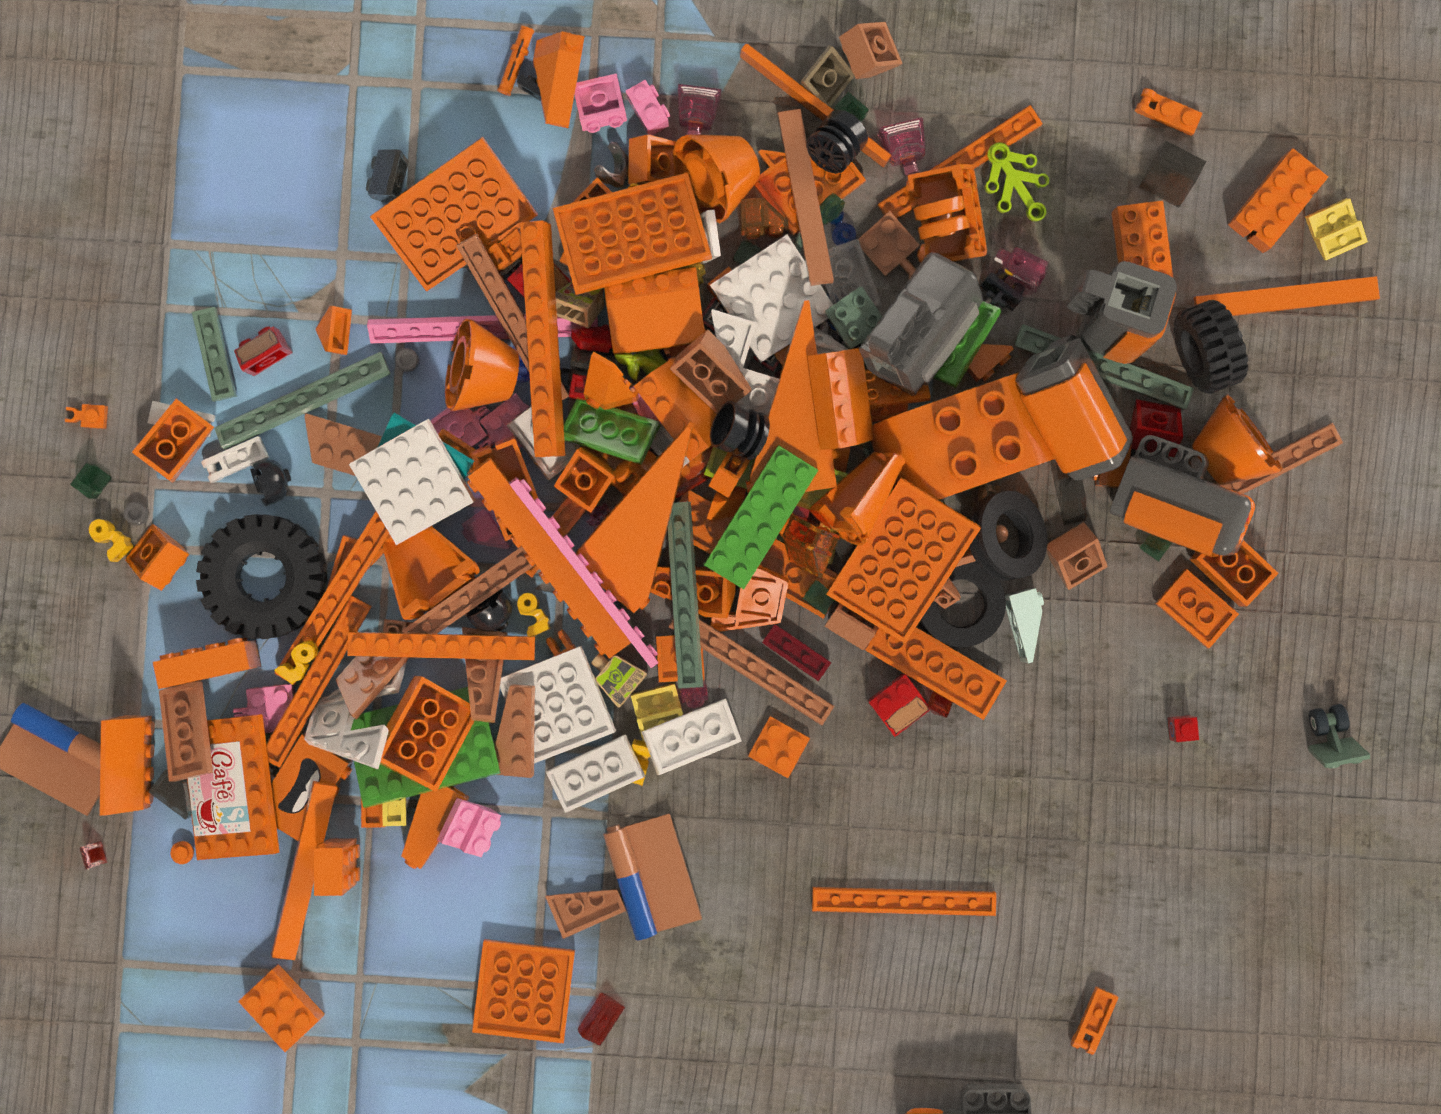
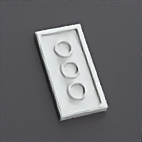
[642,699,742,775]
[546,734,645,813]

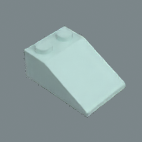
[1005,588,1044,663]

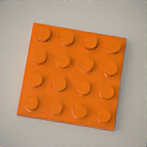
[472,939,575,1044]

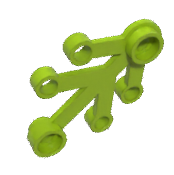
[984,142,1049,222]

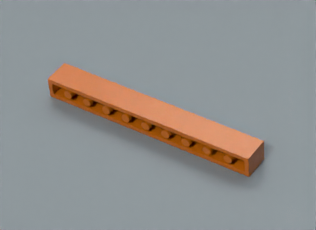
[520,220,566,457]
[467,457,631,659]

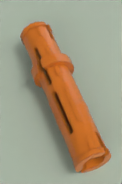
[497,25,534,96]

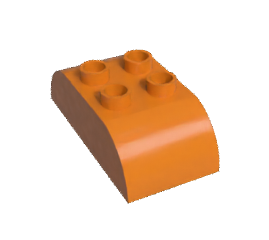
[871,372,1055,500]

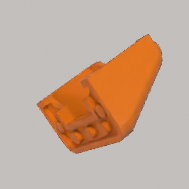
[906,164,987,263]

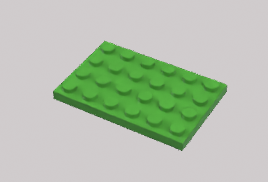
[351,687,501,808]

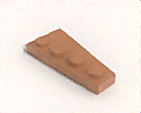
[462,627,508,723]
[495,684,535,778]

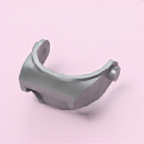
[594,141,629,188]

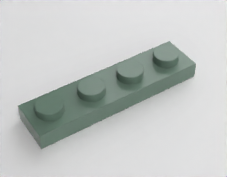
[192,307,237,402]

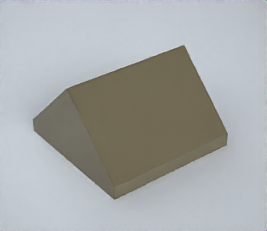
[801,45,854,107]

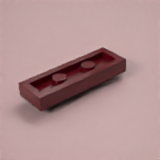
[762,624,831,682]

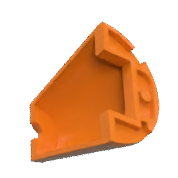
[809,452,905,546]
[382,526,480,620]

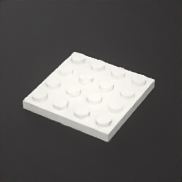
[710,235,833,363]
[349,419,476,545]
[500,646,616,763]

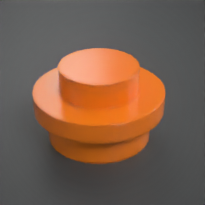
[170,841,194,864]

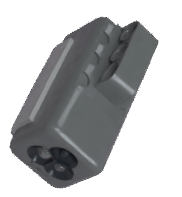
[859,252,983,396]

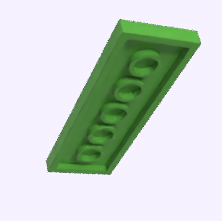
[704,445,818,590]

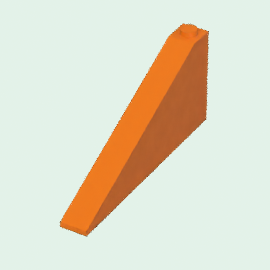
[746,300,837,493]
[575,420,694,613]

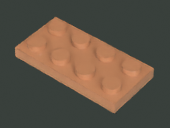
[159,681,213,782]

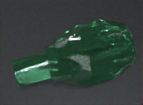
[820,193,845,226]

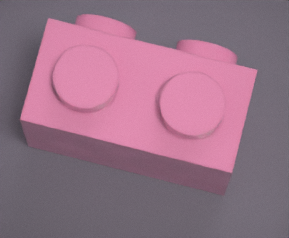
[625,80,670,136]

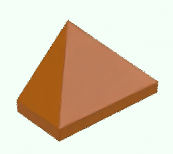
[315,306,352,355]

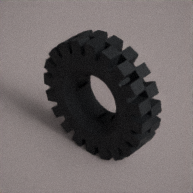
[196,514,327,639]

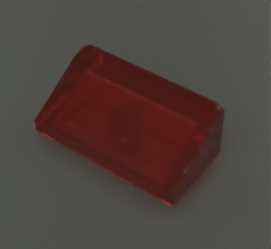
[578,993,625,1046]

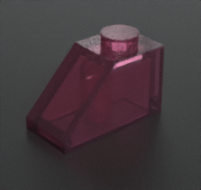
[461,509,512,550]

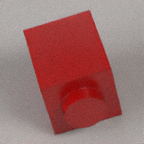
[1167,715,1199,742]

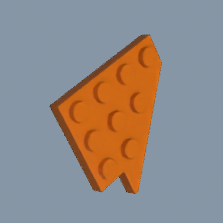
[754,150,866,237]

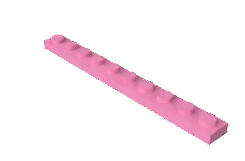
[367,314,598,344]
[509,477,658,668]

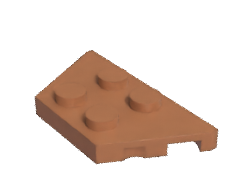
[304,413,382,476]
[336,656,410,720]

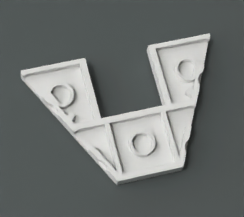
[711,309,843,416]
[304,660,408,769]

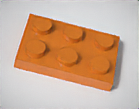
[1155,569,1239,649]

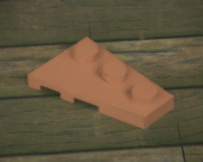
[545,889,627,939]

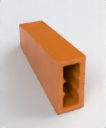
[401,786,469,869]

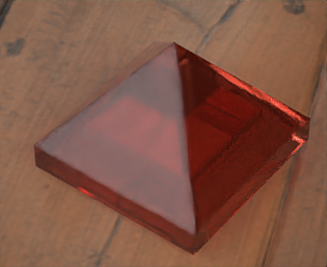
[927,691,953,718]
[79,841,107,870]

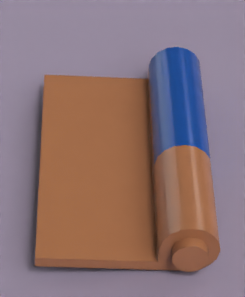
[0,703,101,816]
[603,813,702,941]

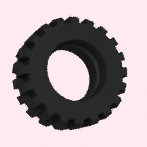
[1173,300,1249,394]

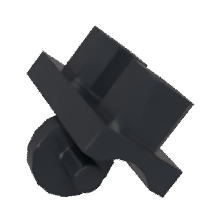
[980,268,1025,311]

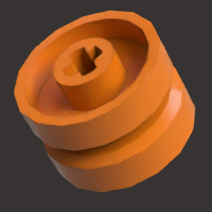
[913,196,970,240]

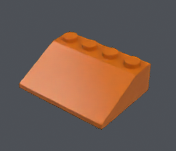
[604,267,705,355]
[807,348,874,450]
[380,676,474,792]
[100,715,155,815]

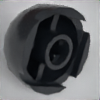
[250,459,291,506]
[465,589,513,632]

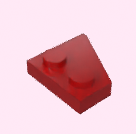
[571,324,631,354]

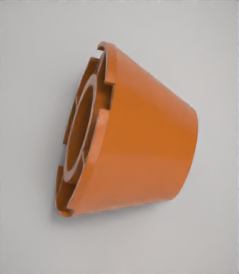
[673,135,760,224]
[445,319,519,411]
[1192,395,1283,485]

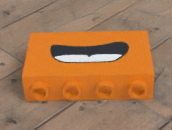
[271,733,353,841]

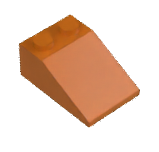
[132,398,214,483]

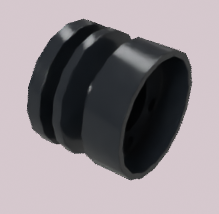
[806,110,868,174]
[710,401,770,460]

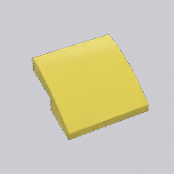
[1305,198,1368,260]
[631,682,683,741]

